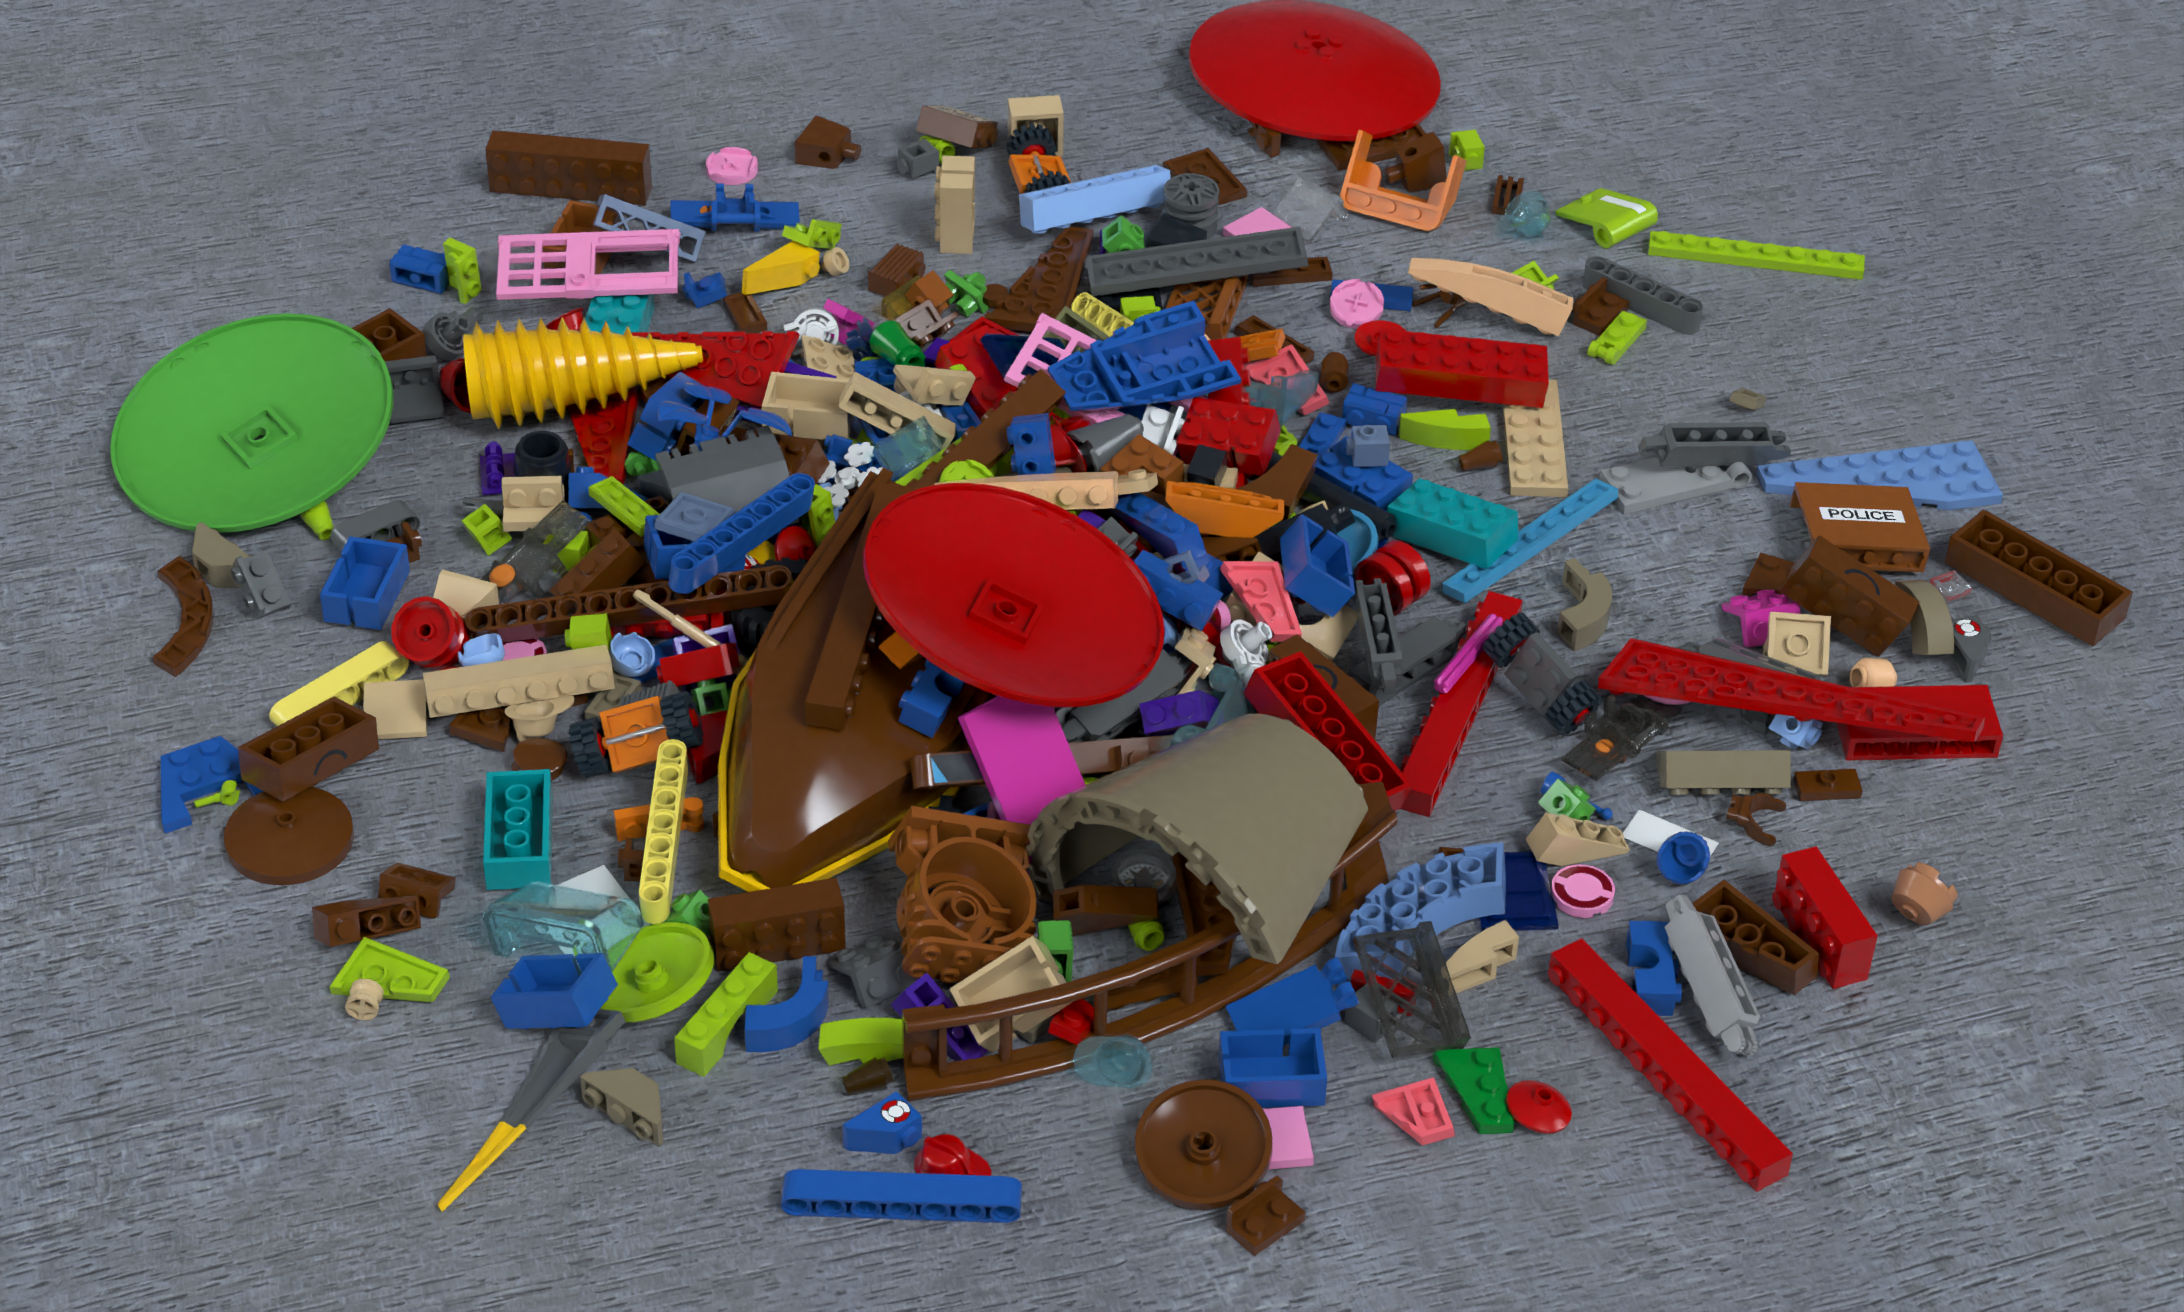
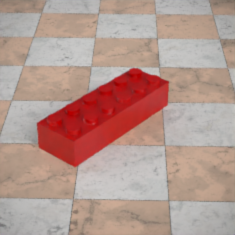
[1375,328,1549,408]
[1243,651,1413,811]

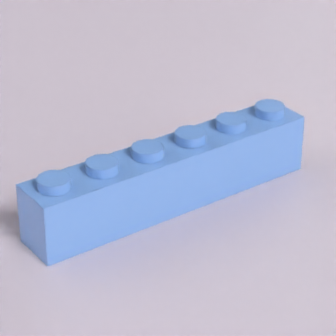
[1019,165,1170,233]

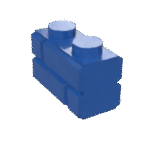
[389,244,449,294]
[1342,383,1407,436]

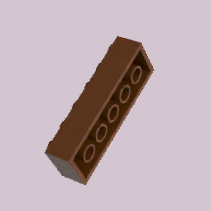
[485,130,652,206]
[1944,509,2133,647]

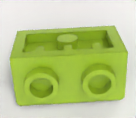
[782,219,842,249]
[443,238,482,304]

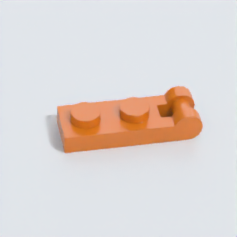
[614,797,705,841]

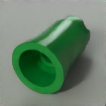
[870,320,926,367]

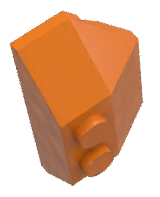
[1165,481,1284,538]

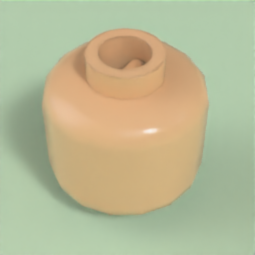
[1850,658,1897,687]

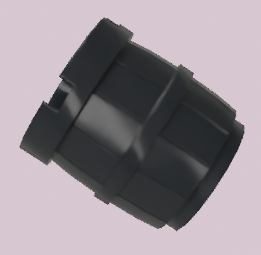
[513,431,571,506]

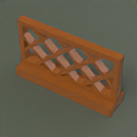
[1166,275,1248,340]

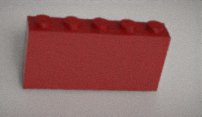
[1836,685,2003,761]

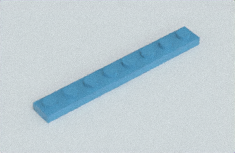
[1442,478,1618,603]

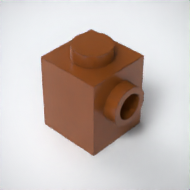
[905,270,954,315]

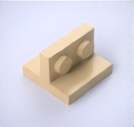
[502,476,565,532]
[1763,612,1831,678]

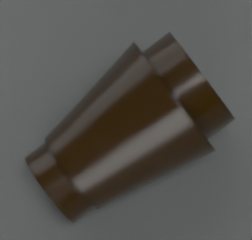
[841,1057,894,1096]

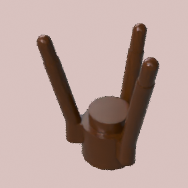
[1412,283,1466,328]

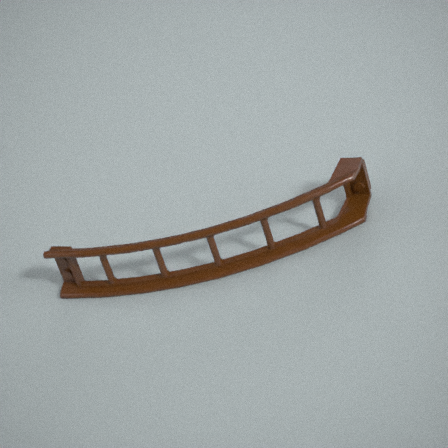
[902,782,1397,1101]

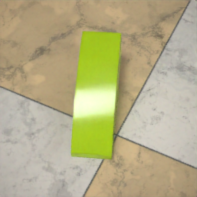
[1398,409,1491,451]
[818,1018,903,1066]

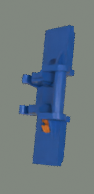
[670,183,800,231]

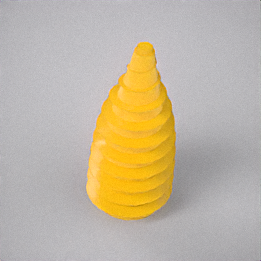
[463,317,703,430]

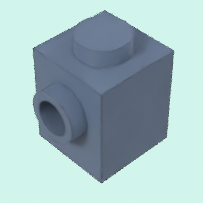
[1346,425,1390,467]

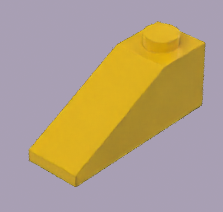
[742,241,820,295]

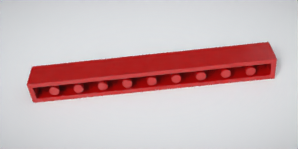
[1401,591,1523,818]
[1548,938,1793,1192]

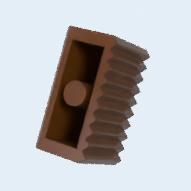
[868,243,926,301]

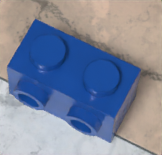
[1007,413,1056,475]

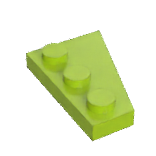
[329,937,450,1002]

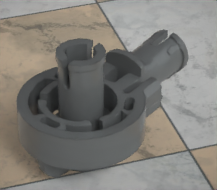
[423,307,483,361]

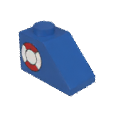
[842,1091,922,1154]

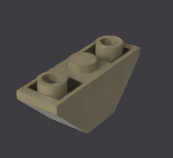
[192,522,250,588]
[580,1068,663,1147]

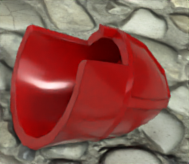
[439,358,471,413]

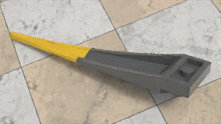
[438,1009,626,1212]

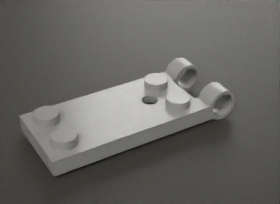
[1600,458,1752,514]

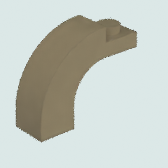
[1557,558,1612,651]
[1895,580,1954,655]

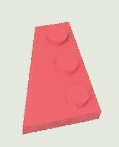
[1245,344,1329,416]
[1219,561,1302,642]

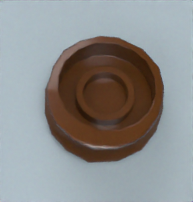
[512,738,568,781]

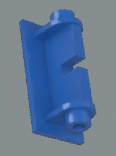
[824,434,883,472]

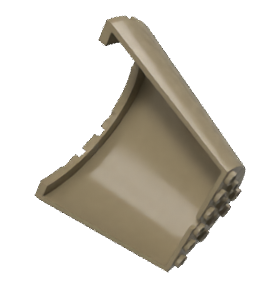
[1026,714,1369,965]

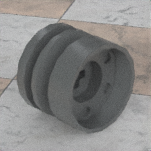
[1162,173,1220,239]

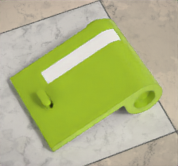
[1555,188,1658,249]

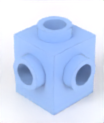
[1768,714,1823,750]

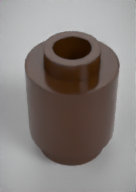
[1320,352,1349,392]

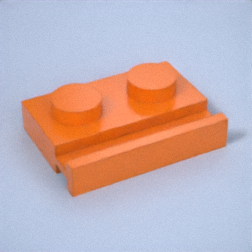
[1238,328,1285,361]

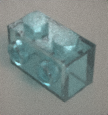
[872,416,942,481]

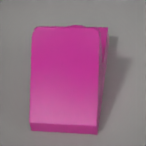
[823,298,875,345]

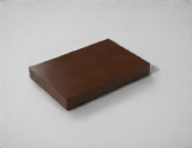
[1163,148,1247,206]

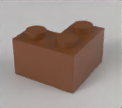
[1100,434,1184,494]

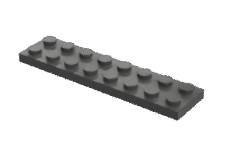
[1086,227,1308,296]

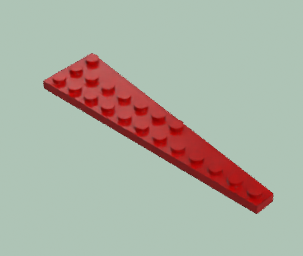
[1598,638,1985,742]

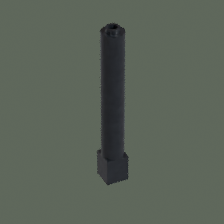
[1265,451,1397,541]

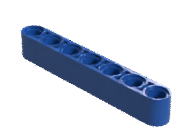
[668,473,815,594]
[781,1169,1022,1223]

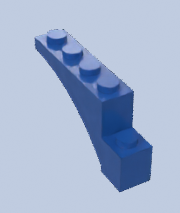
[1107,492,1233,600]

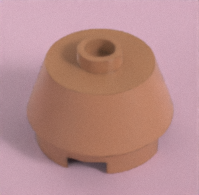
[1891,862,1958,926]

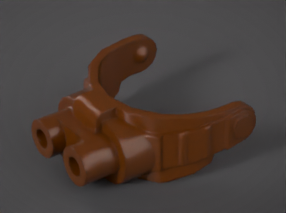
[1726,793,1786,846]

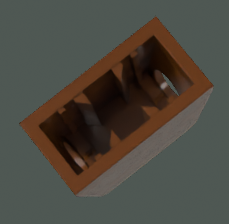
[795,115,861,169]
[1384,132,1447,192]

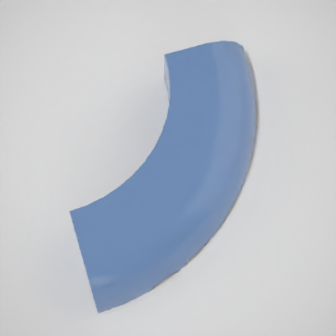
[1335,842,1506,982]

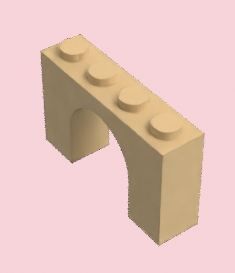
[1225,552,1358,661]

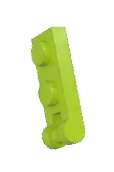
[1587,311,1647,365]

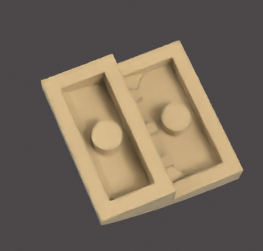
[363,679,428,740]

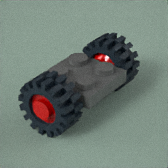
[1483,612,1603,736]

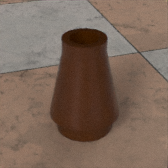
[1458,440,1503,472]

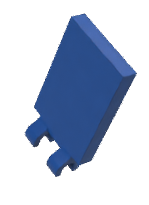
[1226,958,1359,1046]

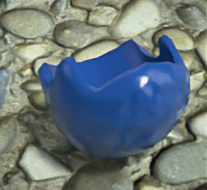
[1656,831,1710,885]

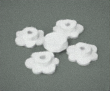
[818,442,883,508]

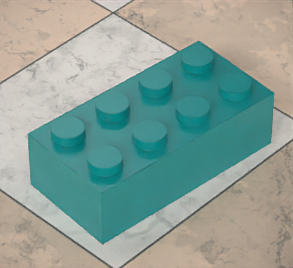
[585,294,655,335]
[1387,478,1518,569]
[483,769,553,890]

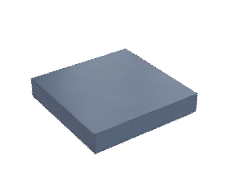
[654,492,735,541]

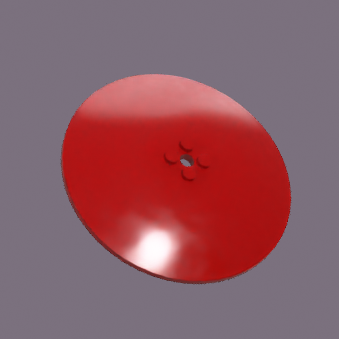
[1189,0,1441,141]
[863,483,1165,707]

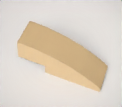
[1436,920,1519,1000]

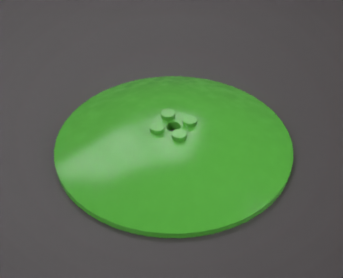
[110,313,394,533]

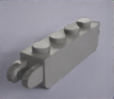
[1664,894,1760,1056]

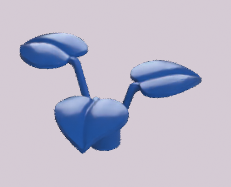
[658,383,792,452]

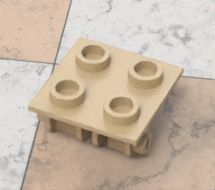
[801,334,855,380]

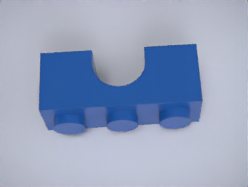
[1134,550,1224,631]
[898,659,965,738]
[1626,921,1682,1016]

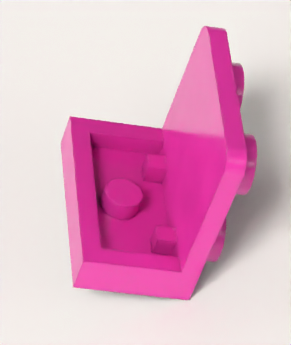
[1722,590,1801,648]

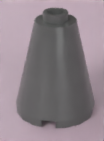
[1066,414,1144,472]

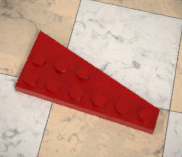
[631,331,800,410]
[567,385,641,485]

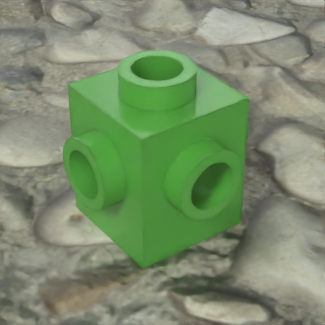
[1102,215,1144,253]
[690,678,731,716]
[1538,779,1596,821]
[663,889,710,936]

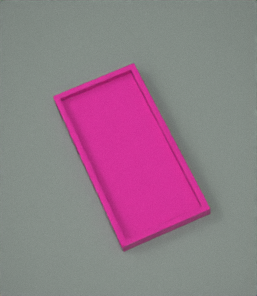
[958,696,1085,875]

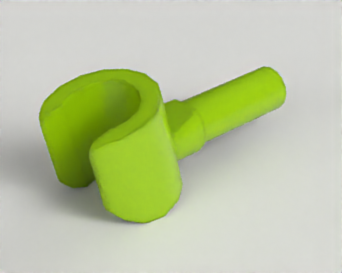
[194,780,240,808]

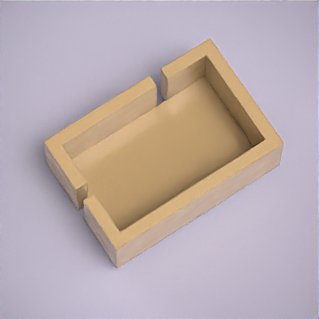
[935,156,975,254]
[762,372,854,440]
[950,936,1074,1053]

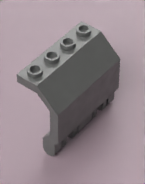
[655,425,799,525]

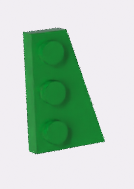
[1432,1047,1514,1134]

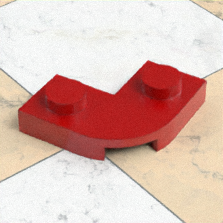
[1048,998,1094,1045]

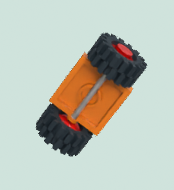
[1006,123,1071,194]
[569,691,704,778]

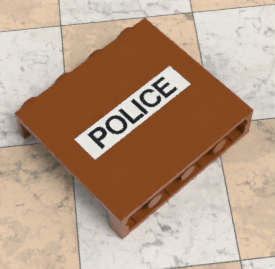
[1790,482,1930,572]

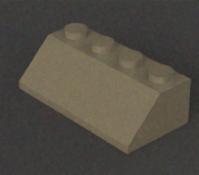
[1655,750,1791,795]

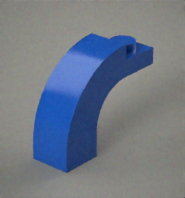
[745,956,829,1052]

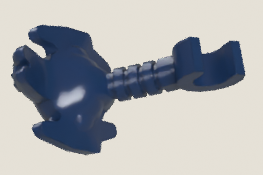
[845,318,879,361]

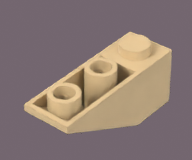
[1526,812,1630,866]

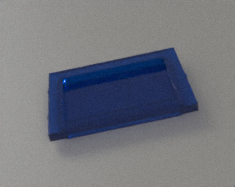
[1479,851,1559,932]

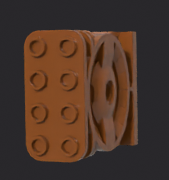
[888,806,1037,983]

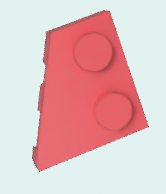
[1372,1077,1455,1146]

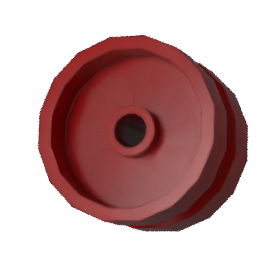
[1355,540,1431,616]
[391,596,469,671]

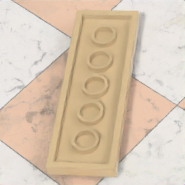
[1502,380,1568,497]

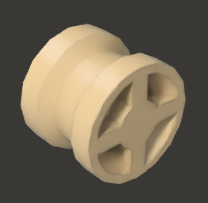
[345,979,384,1021]

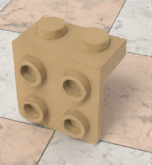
[893,365,976,406]
[1174,625,1216,695]

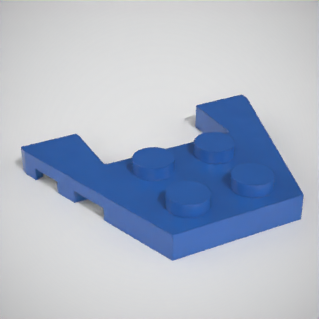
[161,736,264,834]

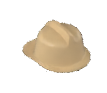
[505,695,574,741]

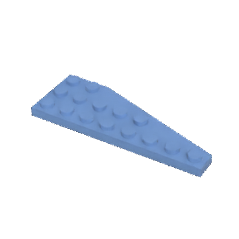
[1756,440,2003,510]

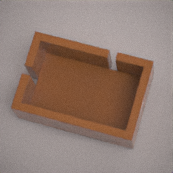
[542,200,622,274]

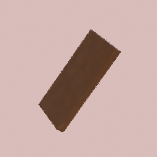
[1317,124,1427,171]

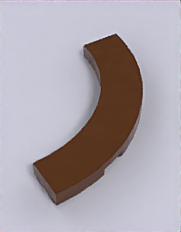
[153,556,214,677]

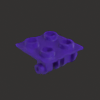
[480,441,515,495]

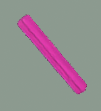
[1433,614,1503,694]

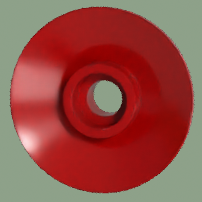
[1354,320,1406,356]
[775,526,816,561]
[1506,1080,1572,1134]

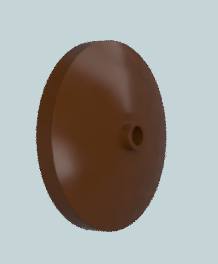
[224,787,354,885]
[1135,1079,1273,1210]

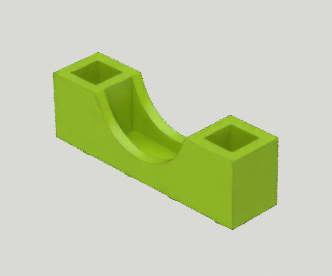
[674,952,778,1077]

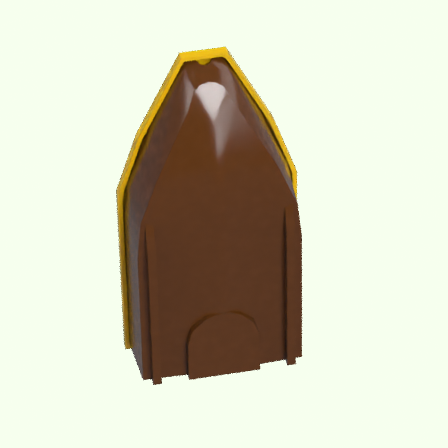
[718,467,997,892]

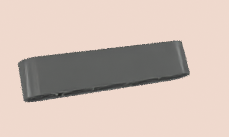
[1583,256,1703,335]

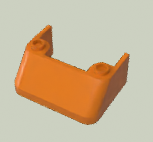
[1340,130,1467,232]

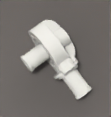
[784,308,839,357]
[1220,620,1272,701]

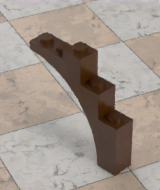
[1140,444,1318,537]

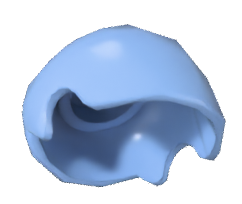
[609,632,655,677]
[458,633,505,667]

